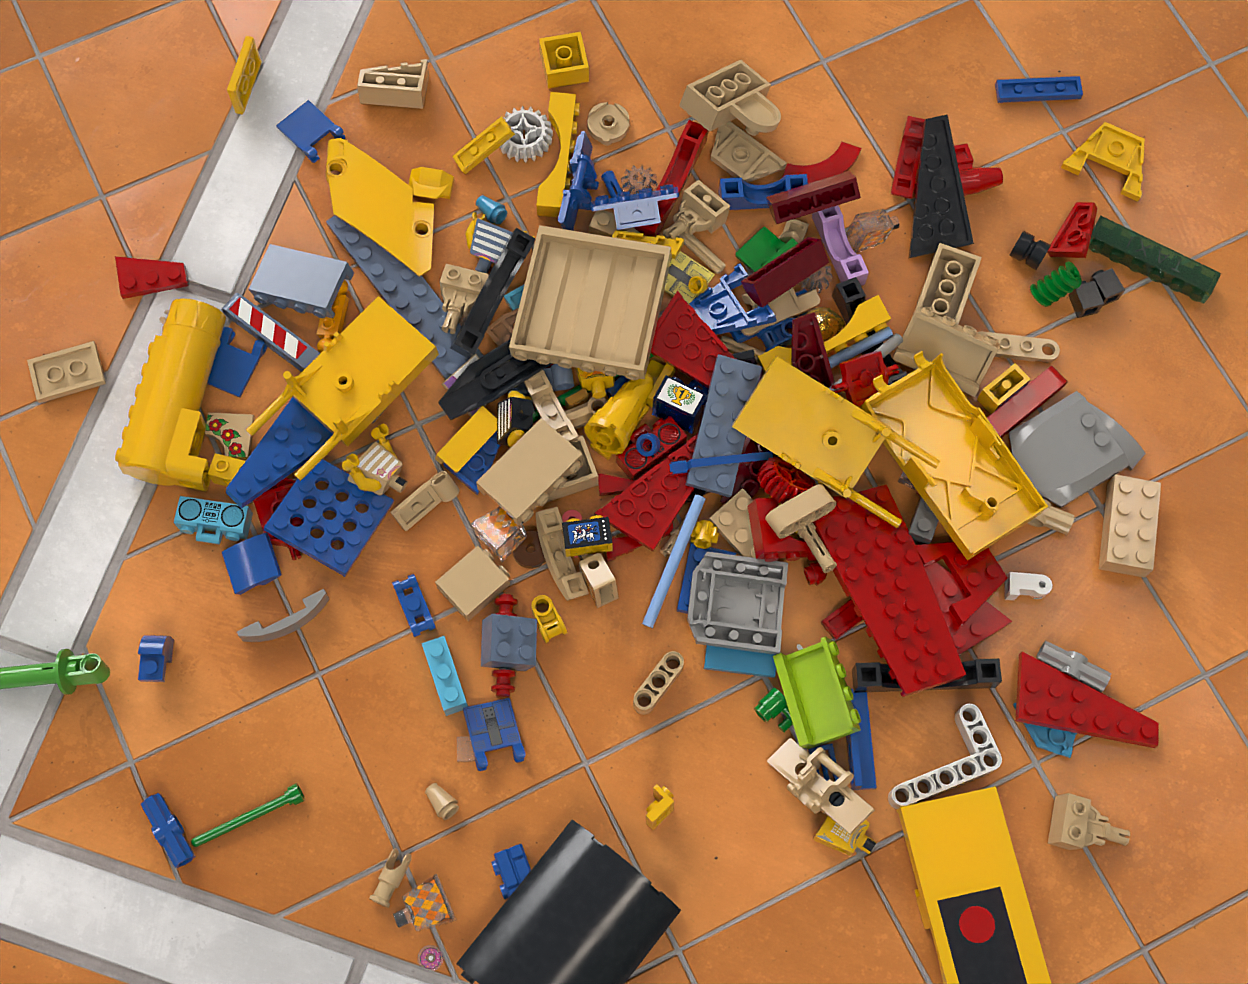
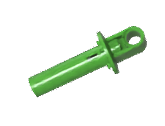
[0,649,110,695]

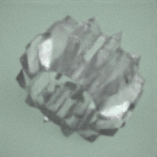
[621,164,658,195]
[797,266,833,294]

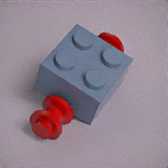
[481,594,537,697]

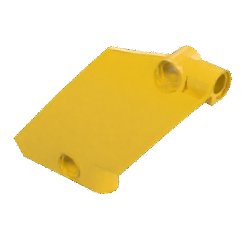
[326,138,434,277]

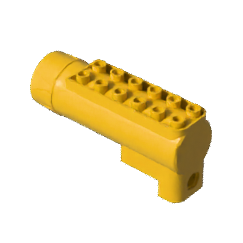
[115,298,226,492]

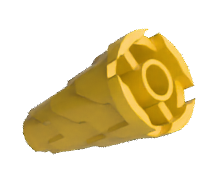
[584,373,654,454]

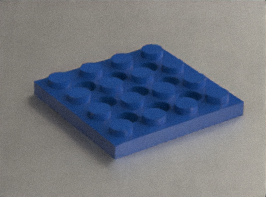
[264,459,394,577]

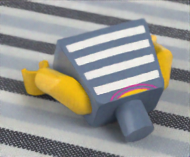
[465,212,535,274]

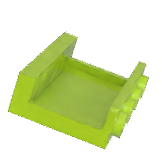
[773,636,861,750]

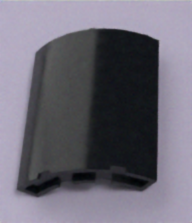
[456,820,681,984]

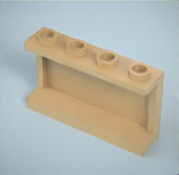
[893,306,1000,397]
[476,418,582,525]

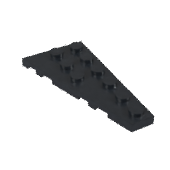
[908,114,974,259]

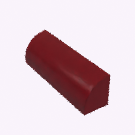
[766,171,861,224]
[741,237,830,307]

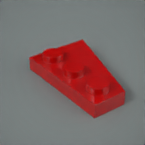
[1047,202,1098,258]
[115,256,189,299]

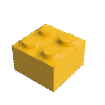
[539,32,589,89]

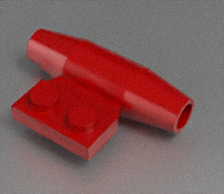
[915,143,1003,196]

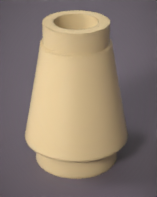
[425,783,459,820]

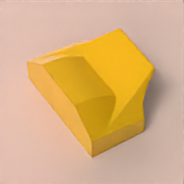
[408,167,454,199]

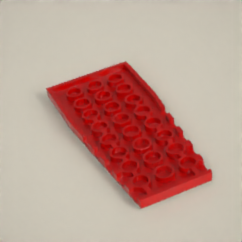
[812,484,966,697]

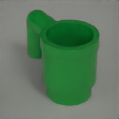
[754,687,793,732]

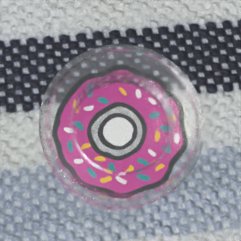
[418,945,443,972]

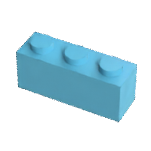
[421,636,468,716]

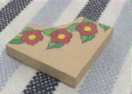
[205,412,255,460]

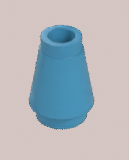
[476,195,507,224]

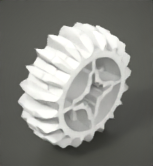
[499,106,553,163]

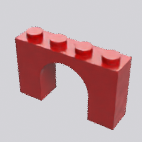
[748,496,840,562]

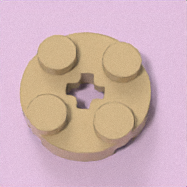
[587,102,630,146]

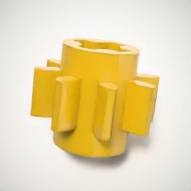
[691,520,719,549]

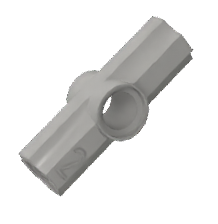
[1036,641,1111,692]

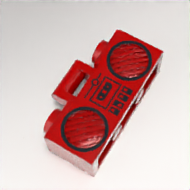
[616,416,687,481]

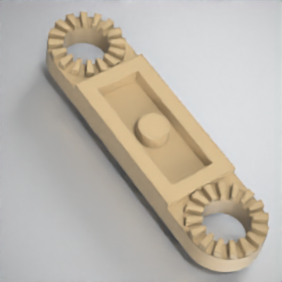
[976,331,1060,363]

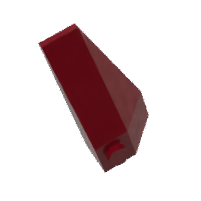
[791,312,835,388]
[720,436,780,504]

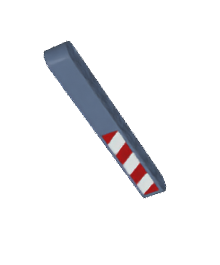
[221,293,386,423]

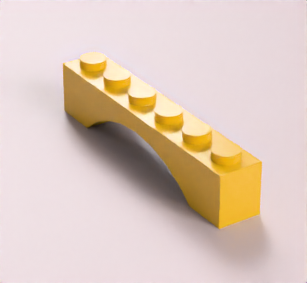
[536,92,580,217]
[757,295,891,374]

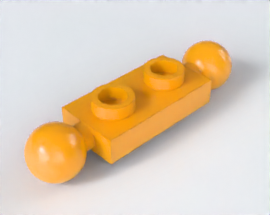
[317,279,349,353]

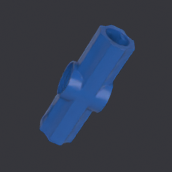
[141,793,196,868]

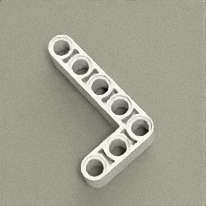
[888,703,1002,809]

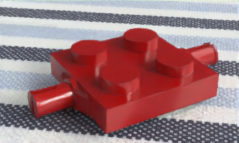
[831,351,899,406]

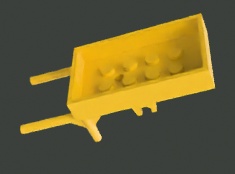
[246,296,439,481]
[732,356,940,528]

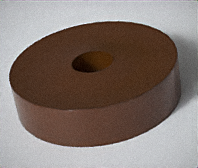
[512,530,546,569]

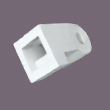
[1004,572,1053,601]

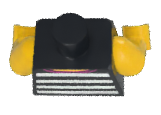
[497,391,534,448]

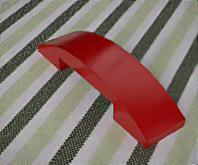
[890,116,925,199]

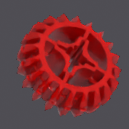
[757,457,816,504]

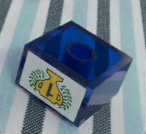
[652,375,707,434]

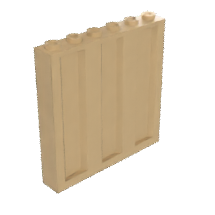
[509,225,672,380]

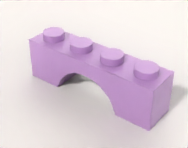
[812,205,869,285]

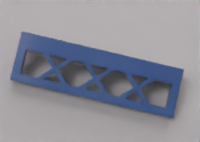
[846,689,877,790]

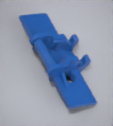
[558,131,599,231]

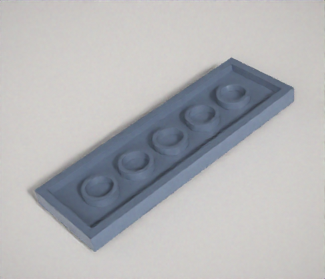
[685,354,762,497]

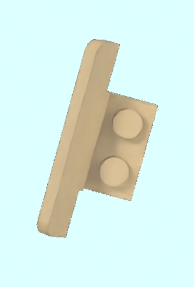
[741,288,820,336]

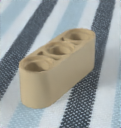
[765,484,836,538]
[633,651,684,715]

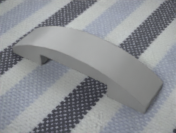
[1088,402,1146,470]
[237,589,329,642]

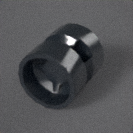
[1009,231,1051,270]

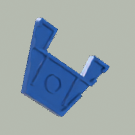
[689,263,777,335]

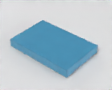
[704,645,776,678]

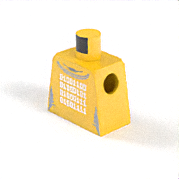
[813,815,877,856]

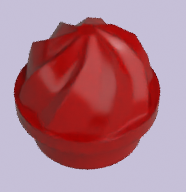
[804,563,827,586]

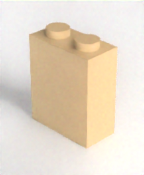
[435,546,510,621]

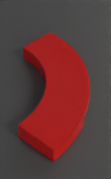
[782,141,862,184]

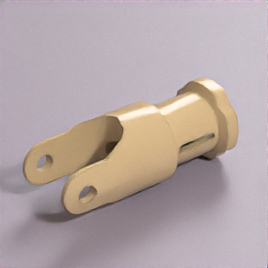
[369,848,412,908]

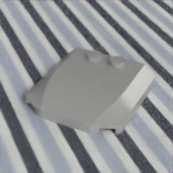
[1009,391,1130,508]
[687,552,788,655]

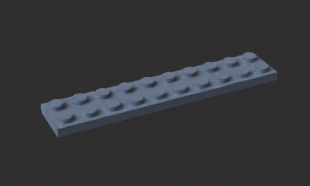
[326,216,484,380]

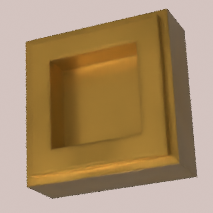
[565,388,589,410]

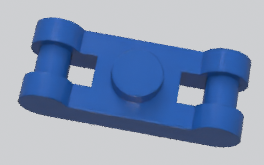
[392,574,436,637]

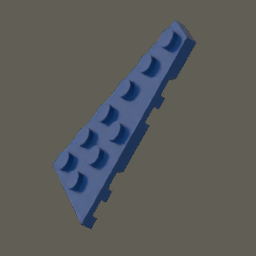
[226,397,333,509]

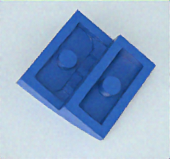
[222,533,282,595]

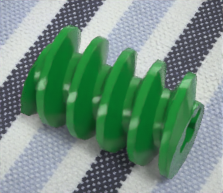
[1030,261,1082,307]

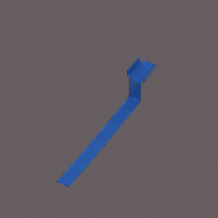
[669,451,773,474]

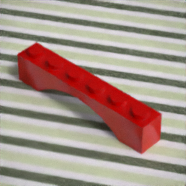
[634,120,708,237]

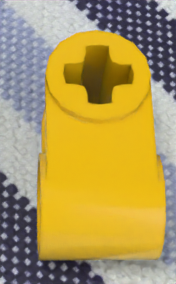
[532,595,567,643]

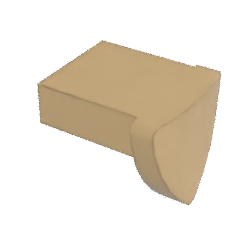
[778,219,809,243]

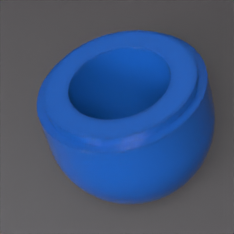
[636,433,660,457]

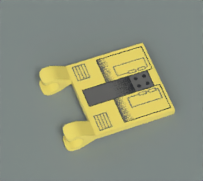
[664,251,715,304]

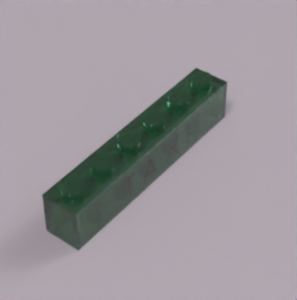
[1089,215,1221,304]

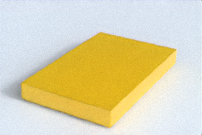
[227,36,262,115]

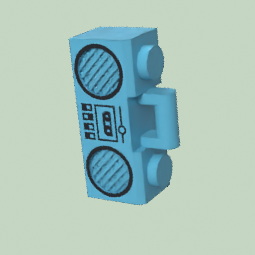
[174,496,253,544]

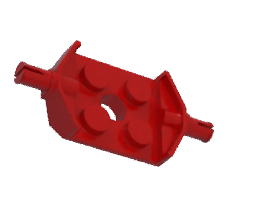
[253,478,304,560]

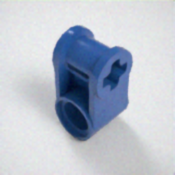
[757,318,795,352]

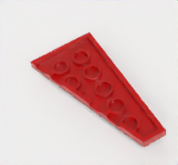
[1015,651,1159,748]

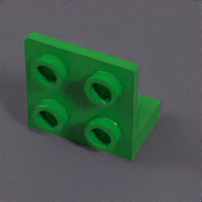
[735,227,798,272]

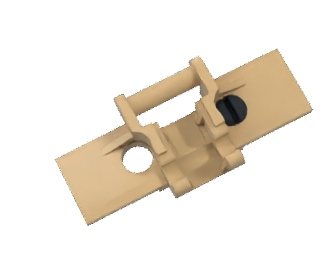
[767,738,875,835]

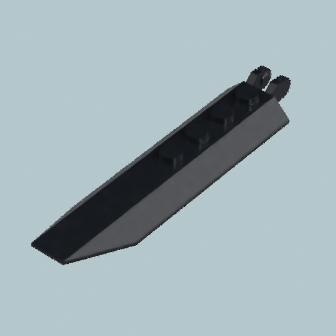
[438,339,553,420]

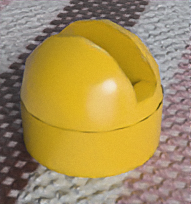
[688,276,708,294]

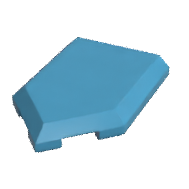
[1013,703,1077,758]

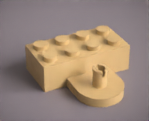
[679,60,781,136]

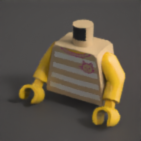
[342,423,408,495]

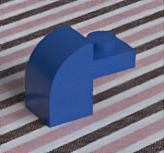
[138,635,174,682]

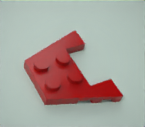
[598,474,674,562]
[916,542,1008,626]

